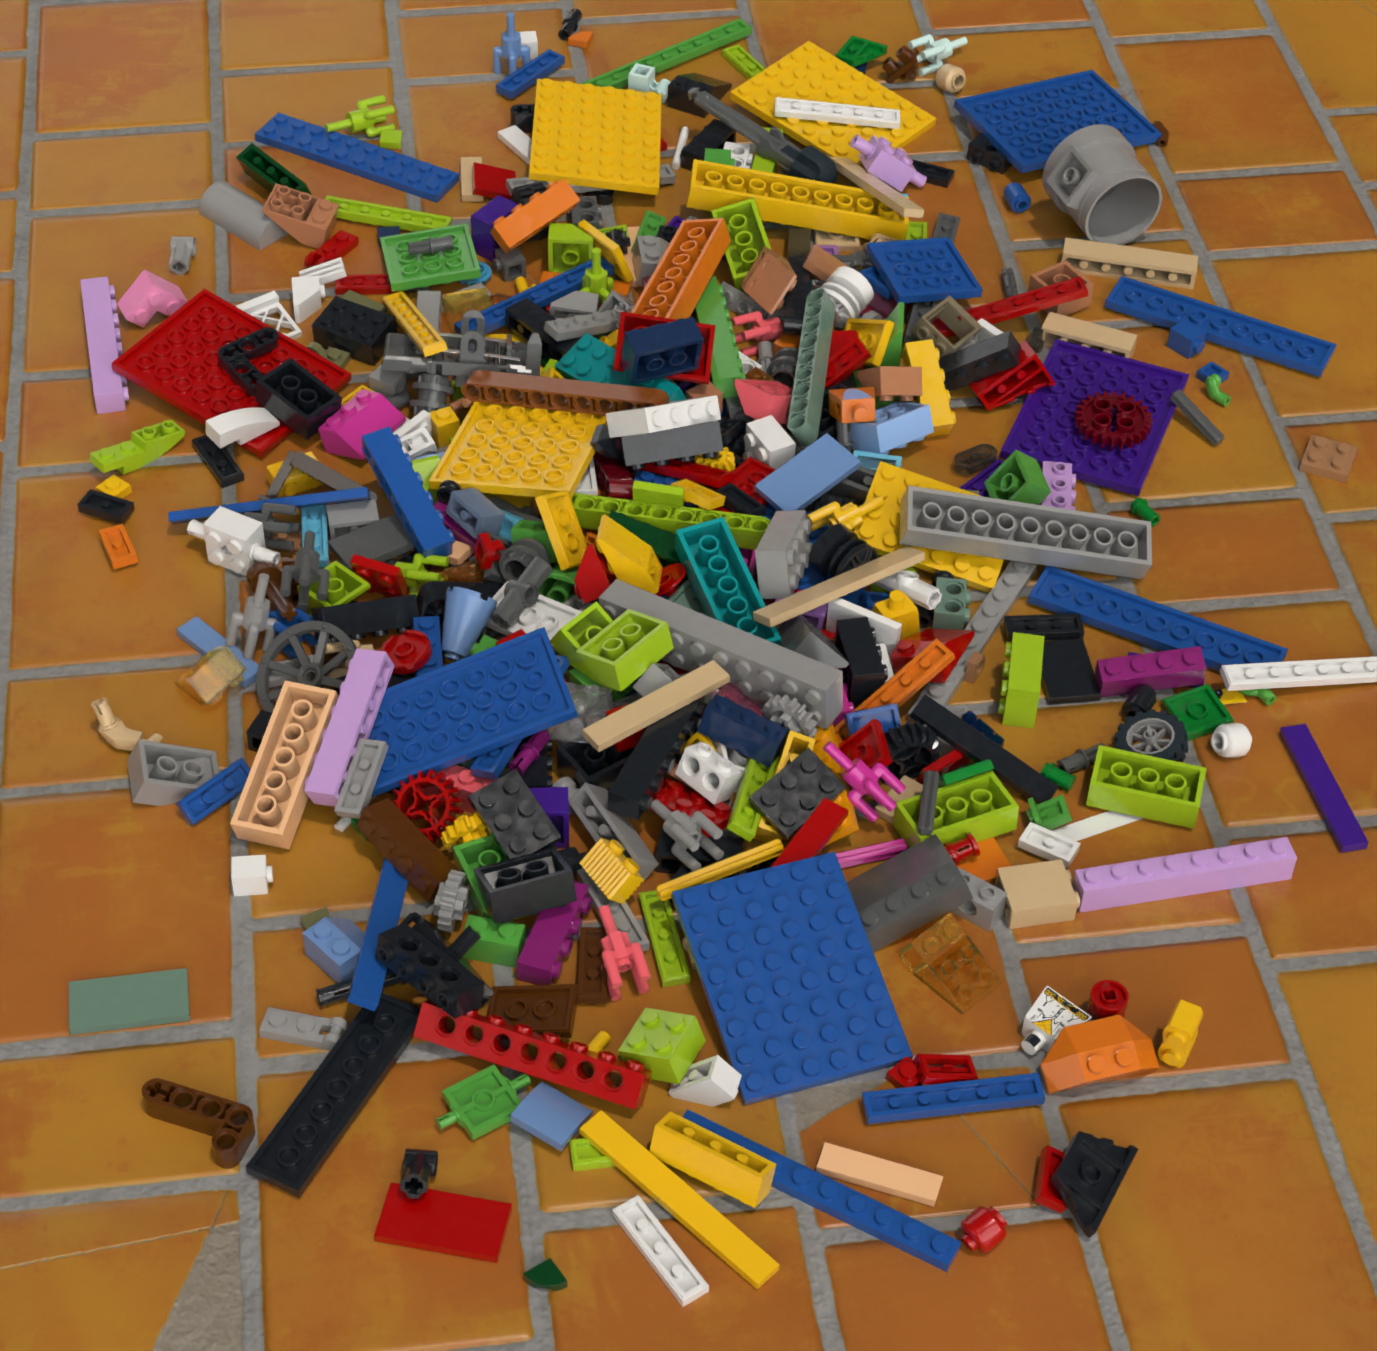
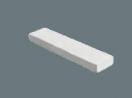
[612,1195,709,1307]

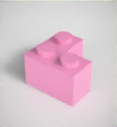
[117,269,188,328]

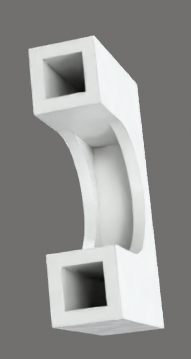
[606,395,721,438]

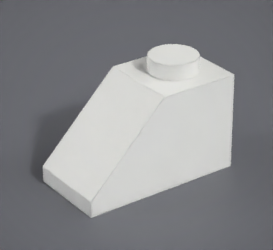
[292,275,326,324]
[668,1055,742,1107]

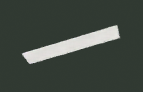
[1051,811,1143,841]

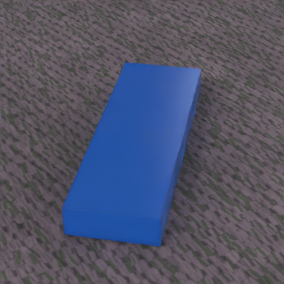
[175,757,250,826]

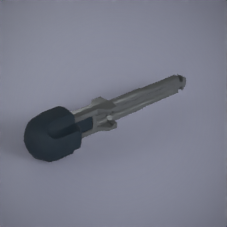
[688,88,837,184]

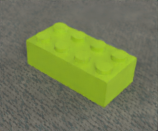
[711,198,771,293]
[1086,745,1207,829]
[893,771,1019,848]

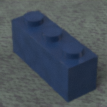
[697,694,789,768]

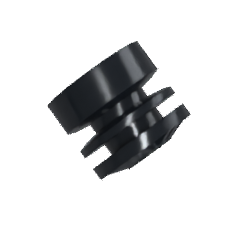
[809,524,877,579]

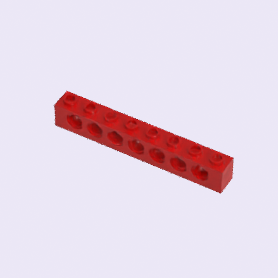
[413,1000,652,1109]

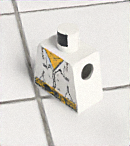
[1021,986,1092,1055]

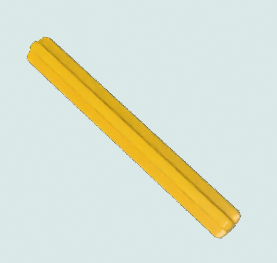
[656,839,784,901]

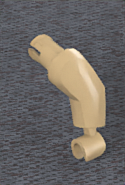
[91,698,163,751]

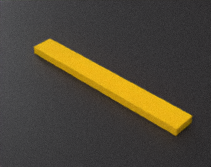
[382,291,448,357]
[579,1110,780,1290]

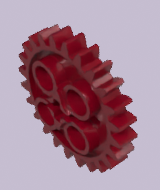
[1074,391,1153,450]

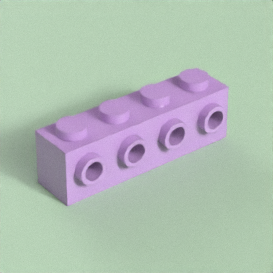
[1039,461,1076,510]

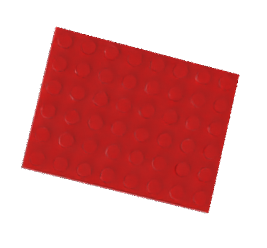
[112,288,351,459]

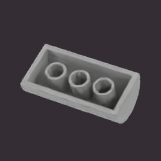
[200,181,289,251]

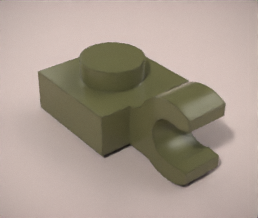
[307,342,351,369]

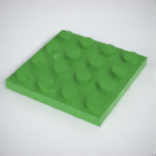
[380,223,481,292]

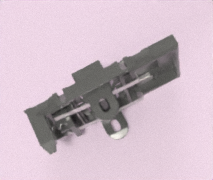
[383,310,542,386]

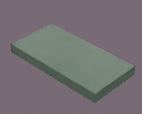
[69,968,190,1035]

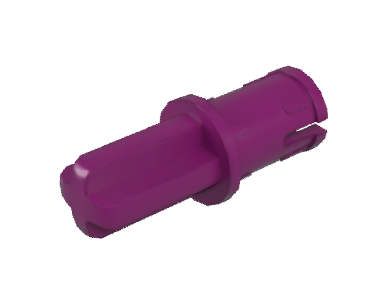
[508,730,551,776]

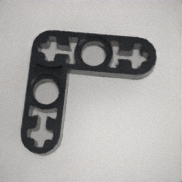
[218,327,279,397]

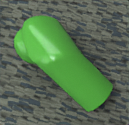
[1205,374,1231,407]
[1239,689,1277,706]

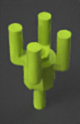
[325,95,395,137]
[580,247,614,305]
[395,553,452,598]

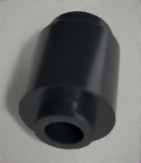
[1122,684,1156,718]

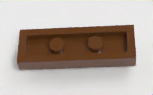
[577,927,608,1004]

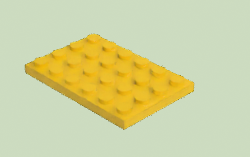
[854,461,1004,593]

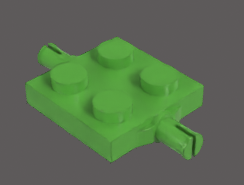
[435,1064,531,1141]

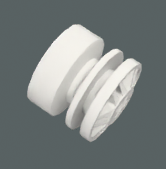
[820,266,874,328]

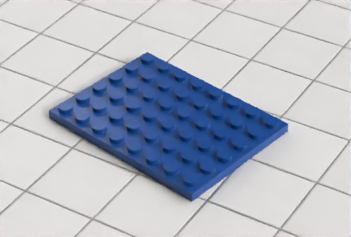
[954,70,1162,173]
[671,852,913,1106]

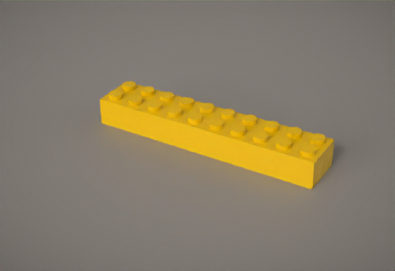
[687,159,909,240]

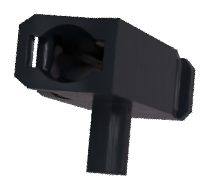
[400,912,494,1010]

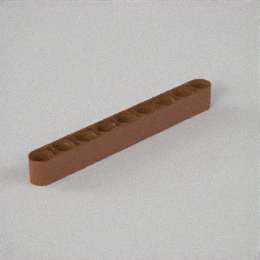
[461,370,670,416]

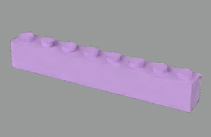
[80,276,129,414]
[1072,837,1297,913]

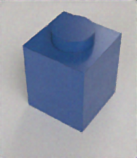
[1167,319,1206,359]

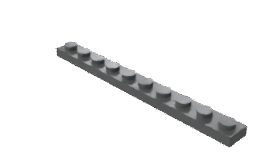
[904,212,961,343]

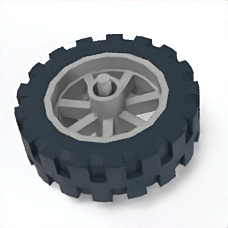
[1115,709,1188,762]

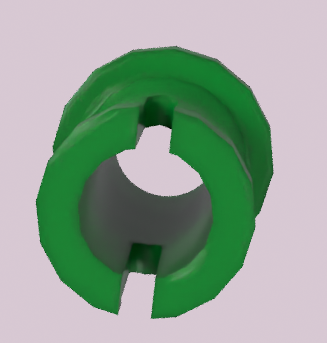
[1130,498,1161,528]
[1040,762,1076,792]

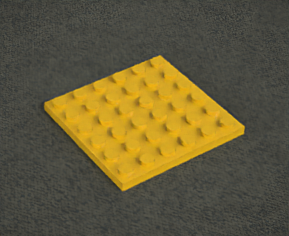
[429,401,608,499]

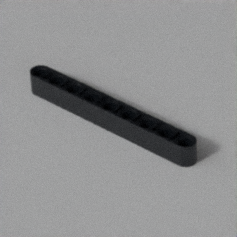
[783,228,811,336]

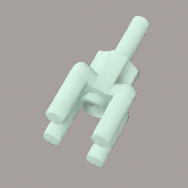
[908,34,968,77]

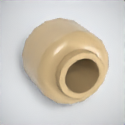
[935,64,966,93]

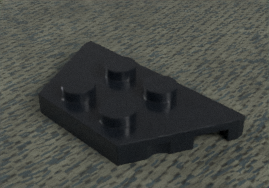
[1050,1131,1138,1238]

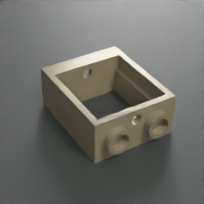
[910,295,982,358]

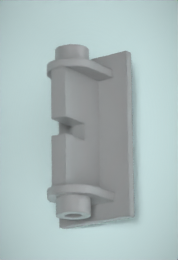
[722,281,757,315]

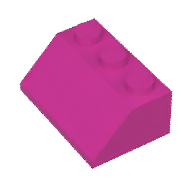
[318,390,406,460]

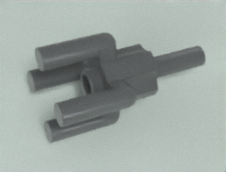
[244,503,301,551]
[280,531,330,611]

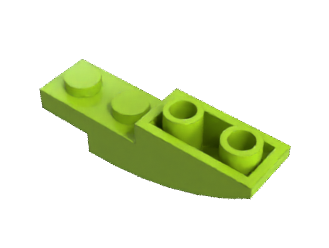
[89,420,186,475]

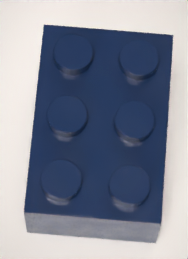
[620,317,704,385]

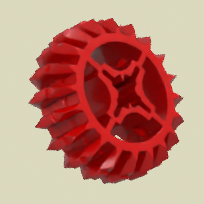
[391,770,464,844]

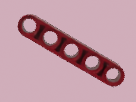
[593,451,634,500]

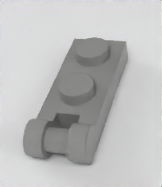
[259,1007,348,1051]

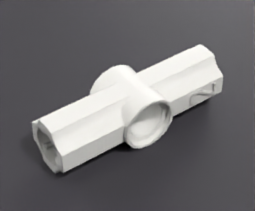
[873,570,942,610]

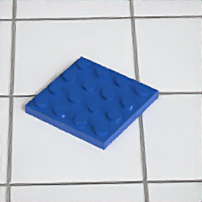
[866,237,983,304]

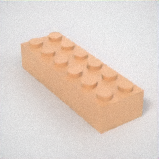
[230,681,338,849]

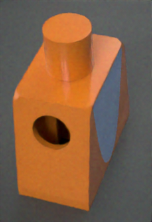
[828,387,875,423]

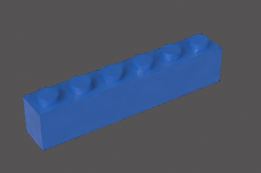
[362,426,455,565]

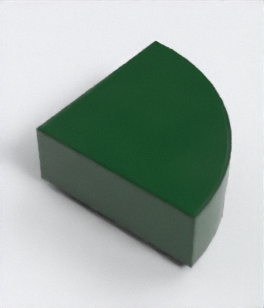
[523,1258,568,1291]

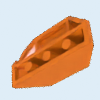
[1039,1015,1160,1094]

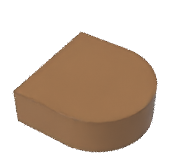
[964,652,985,684]

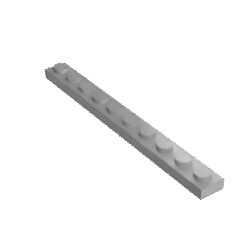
[906,560,1038,723]

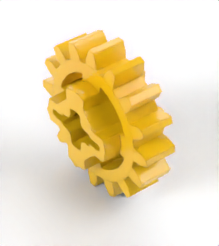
[441,812,490,853]

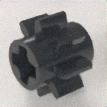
[605,229,631,254]

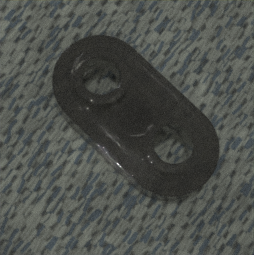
[953,444,998,475]

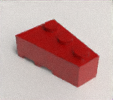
[969,340,1056,410]

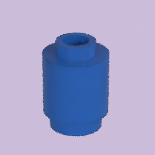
[1004,182,1031,213]

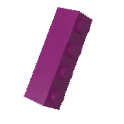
[1094,646,1207,698]
[517,881,592,985]

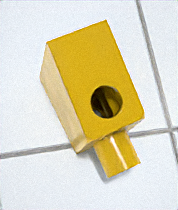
[872,590,920,640]

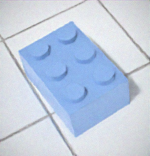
[851,401,934,454]

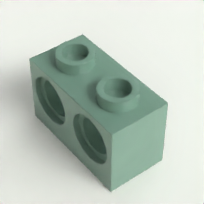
[932,577,971,630]

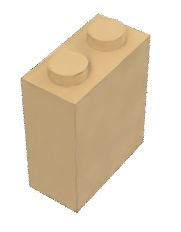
[994,859,1080,929]

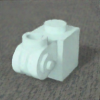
[628,63,671,104]

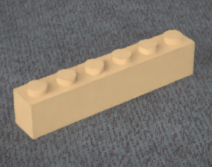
[1062,238,1198,290]

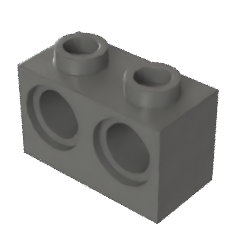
[570,196,603,229]

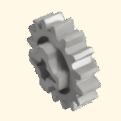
[761,694,818,739]
[434,869,469,933]

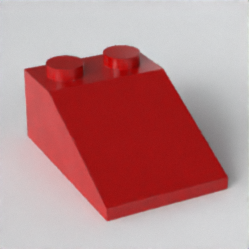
[890,628,975,683]

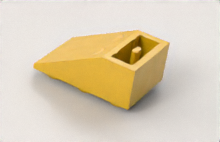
[595,514,662,594]

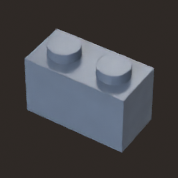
[446,488,505,539]

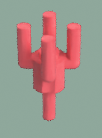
[731,311,784,357]
[598,905,651,1001]

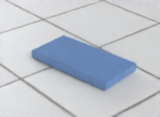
[755,433,861,511]

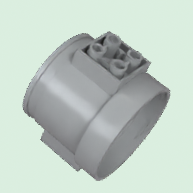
[1042,124,1163,245]

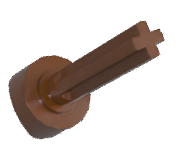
[246,562,297,622]

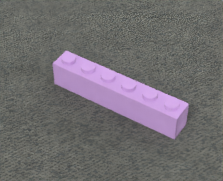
[304,648,395,807]

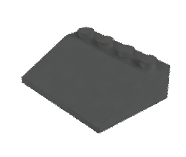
[847,834,973,953]

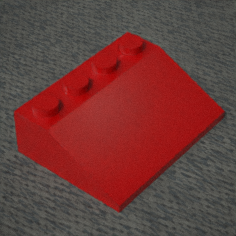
[613,312,716,385]

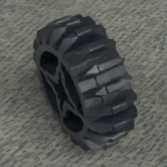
[879,721,941,783]

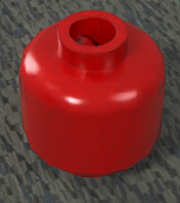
[960,1206,1007,1254]

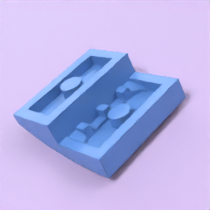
[510,1081,593,1152]

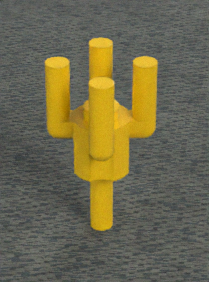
[807,496,885,532]

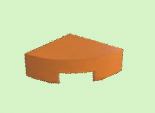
[568,31,593,49]

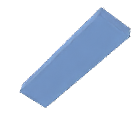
[176,616,259,688]

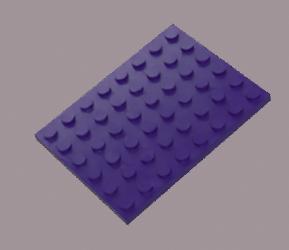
[1000,339,1189,496]

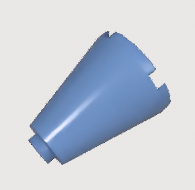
[442,587,497,662]

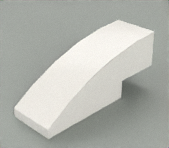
[205,407,280,449]

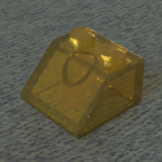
[174,646,247,706]

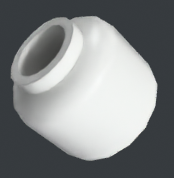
[1211,723,1252,758]

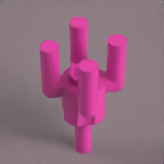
[823,741,906,823]

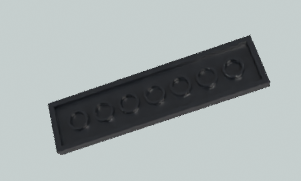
[246,992,420,1198]

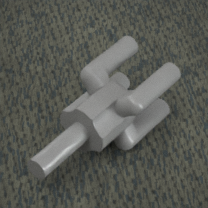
[225,573,277,659]
[651,800,724,872]

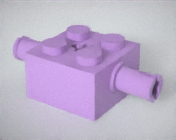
[850,134,927,192]

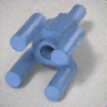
[493,12,530,76]

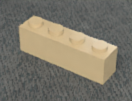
[1039,312,1138,359]

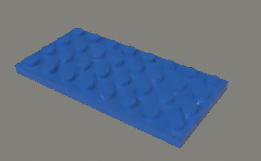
[369,627,578,797]

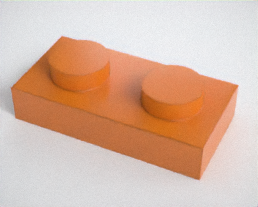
[98,524,138,569]

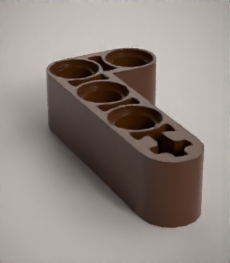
[142,1078,256,1169]

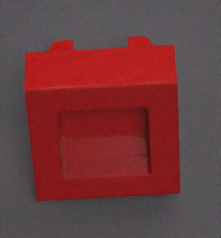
[474,533,505,570]

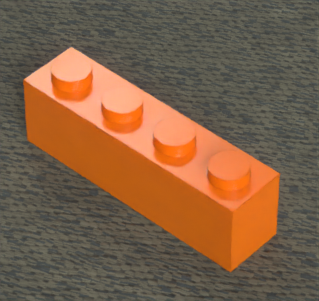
[490,178,580,254]

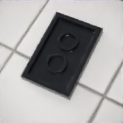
[1041,639,1101,705]

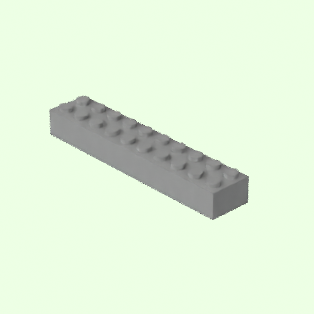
[899,485,1152,579]
[599,579,843,729]

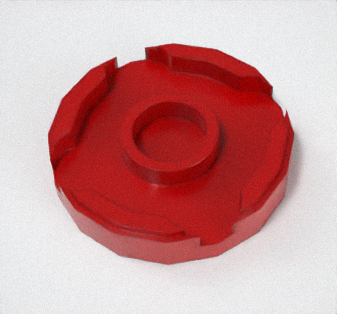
[380,630,432,675]

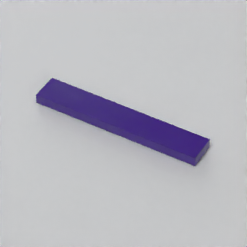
[1279,723,1369,853]

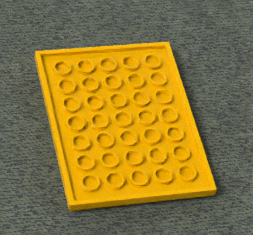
[729,41,937,171]
[528,78,662,195]

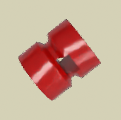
[1086,980,1129,1021]

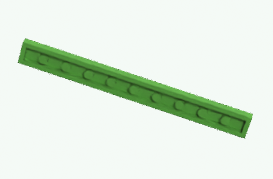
[580,18,752,89]

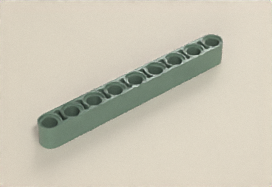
[788,288,835,447]

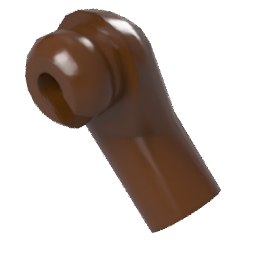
[1152,121,1169,147]

